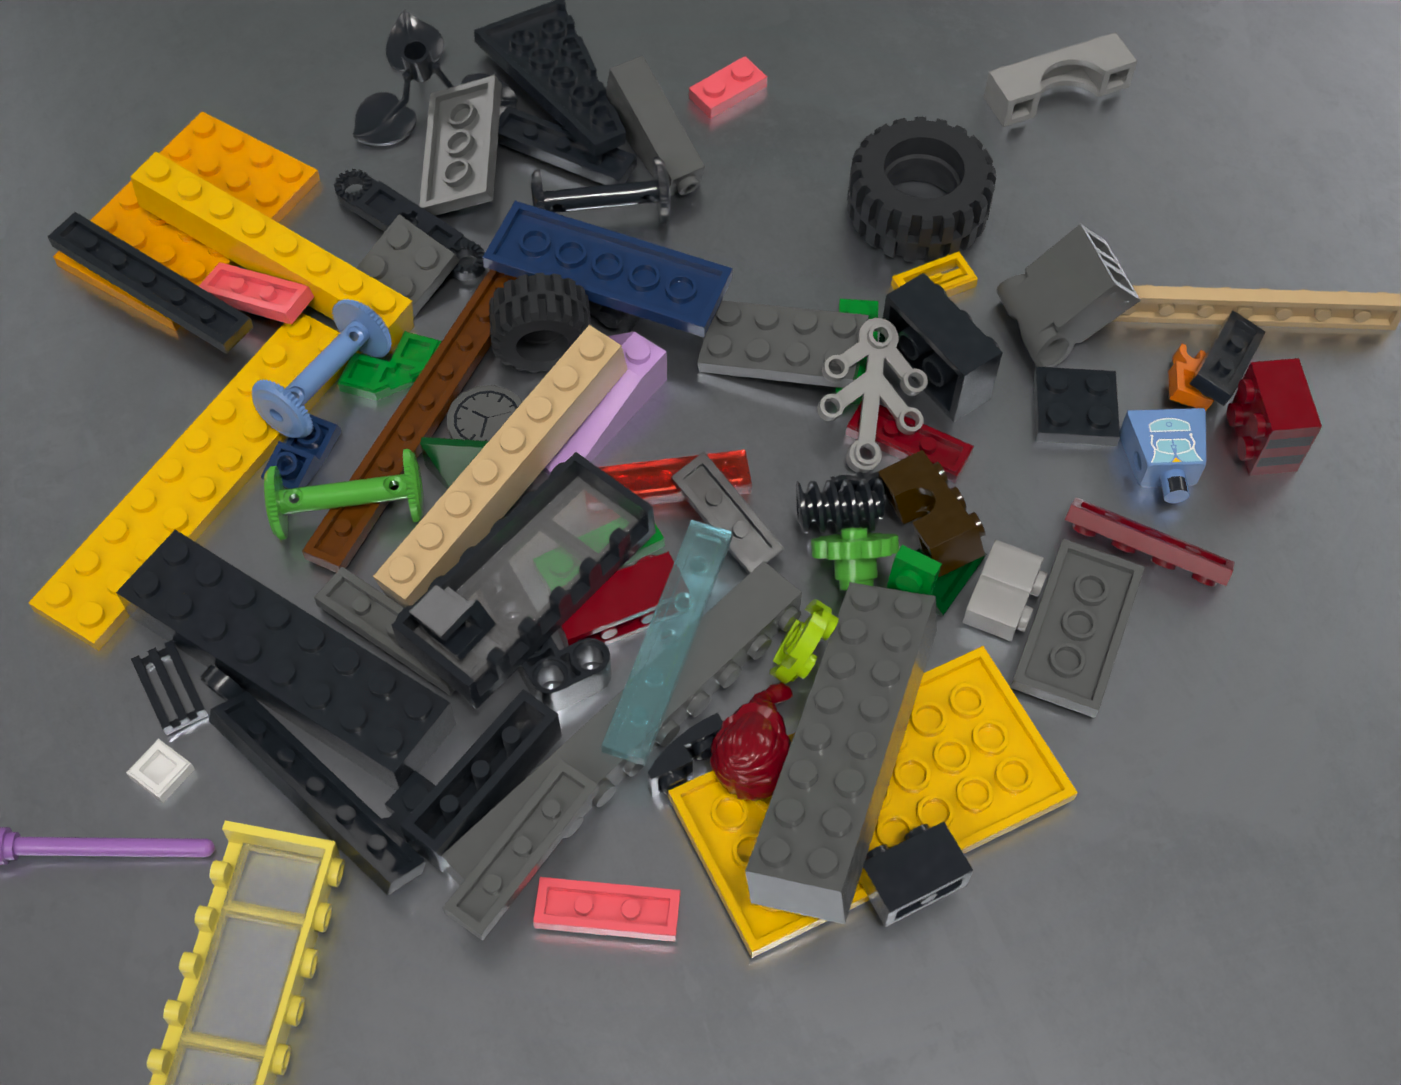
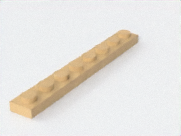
[1113,285,1401,330]

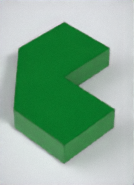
[337,331,442,401]

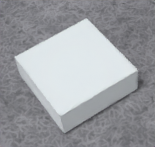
[126,739,195,803]

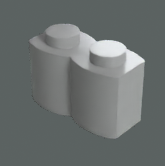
[963,539,1047,641]

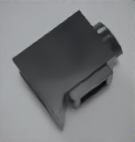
[409,584,496,661]

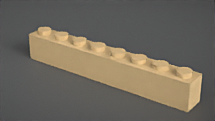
[373,325,628,608]

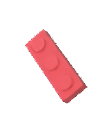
[199,262,314,325]
[533,877,680,942]

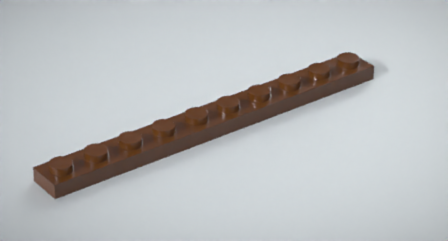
[302,269,518,573]

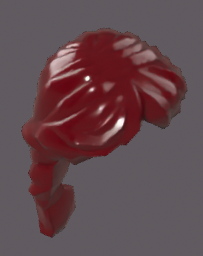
[710,682,793,801]

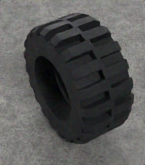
[847,117,996,262]

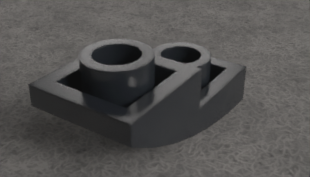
[648,712,723,797]

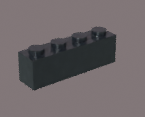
[400,689,562,872]

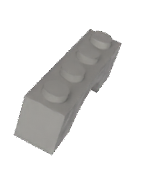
[984,32,1137,127]

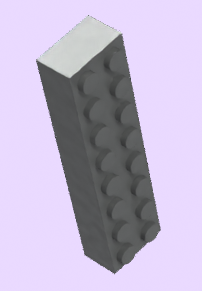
[745,582,937,924]

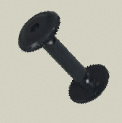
[531,157,671,225]

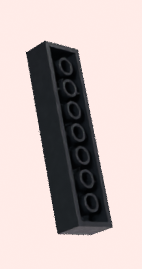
[116,529,456,791]

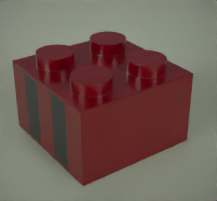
[1227,358,1322,476]

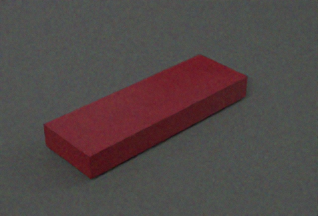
[845,401,974,484]

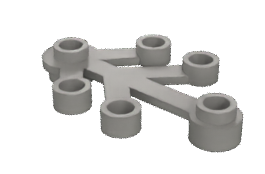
[817,318,928,474]

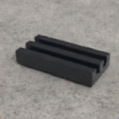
[131,640,208,736]

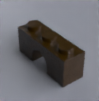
[878,450,986,577]

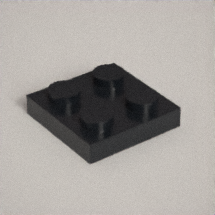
[1033,367,1120,446]

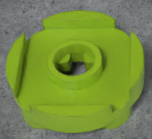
[769,599,839,684]

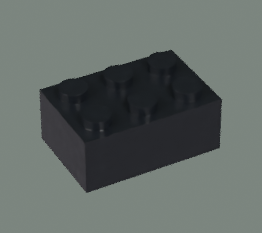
[879,273,1003,422]

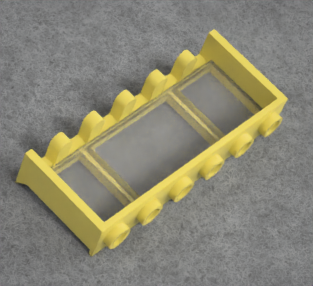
[147,820,345,1085]

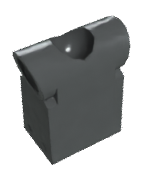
[996,224,1141,367]

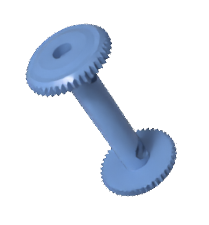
[251,299,392,438]

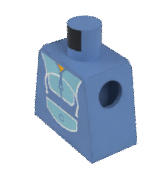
[1120,408,1206,503]

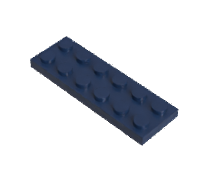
[482,201,733,337]

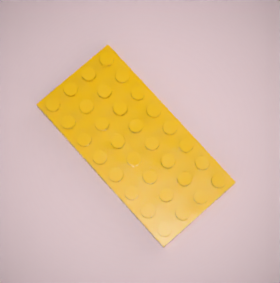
[668,646,1078,958]

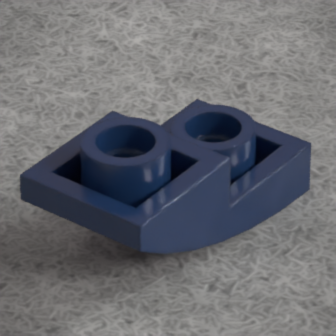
[261,414,342,489]

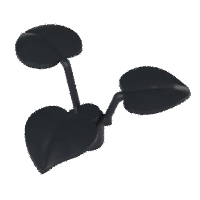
[353,10,518,146]

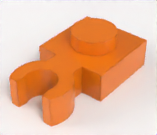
[1168,344,1214,411]

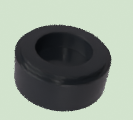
[200,664,245,701]

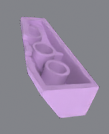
[543,332,667,475]

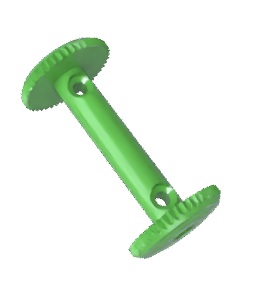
[264,449,424,540]

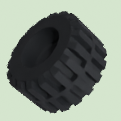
[489,273,591,373]

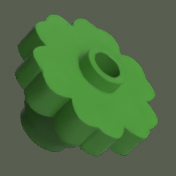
[811,528,899,591]

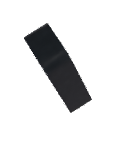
[473,555,612,712]

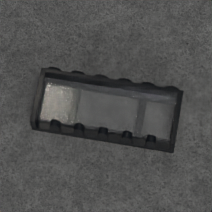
[391,452,656,710]

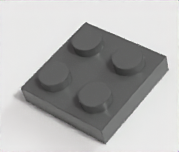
[356,215,460,319]

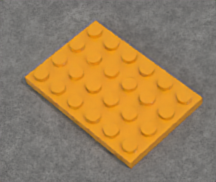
[53,111,320,331]

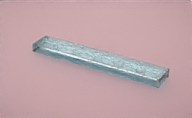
[602,520,732,766]

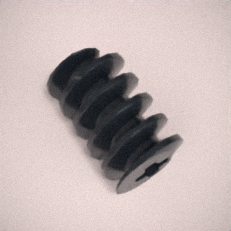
[796,478,885,534]

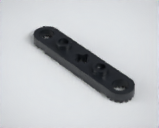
[334,169,486,281]

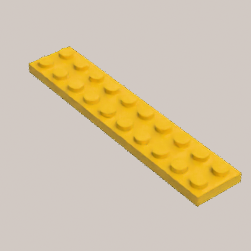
[28,313,361,651]

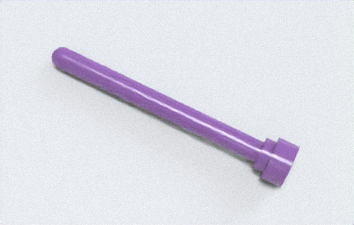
[0,827,215,865]

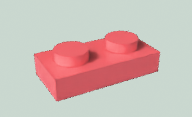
[689,56,767,119]

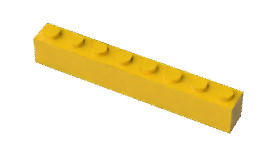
[130,151,414,354]

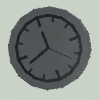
[447,385,522,441]

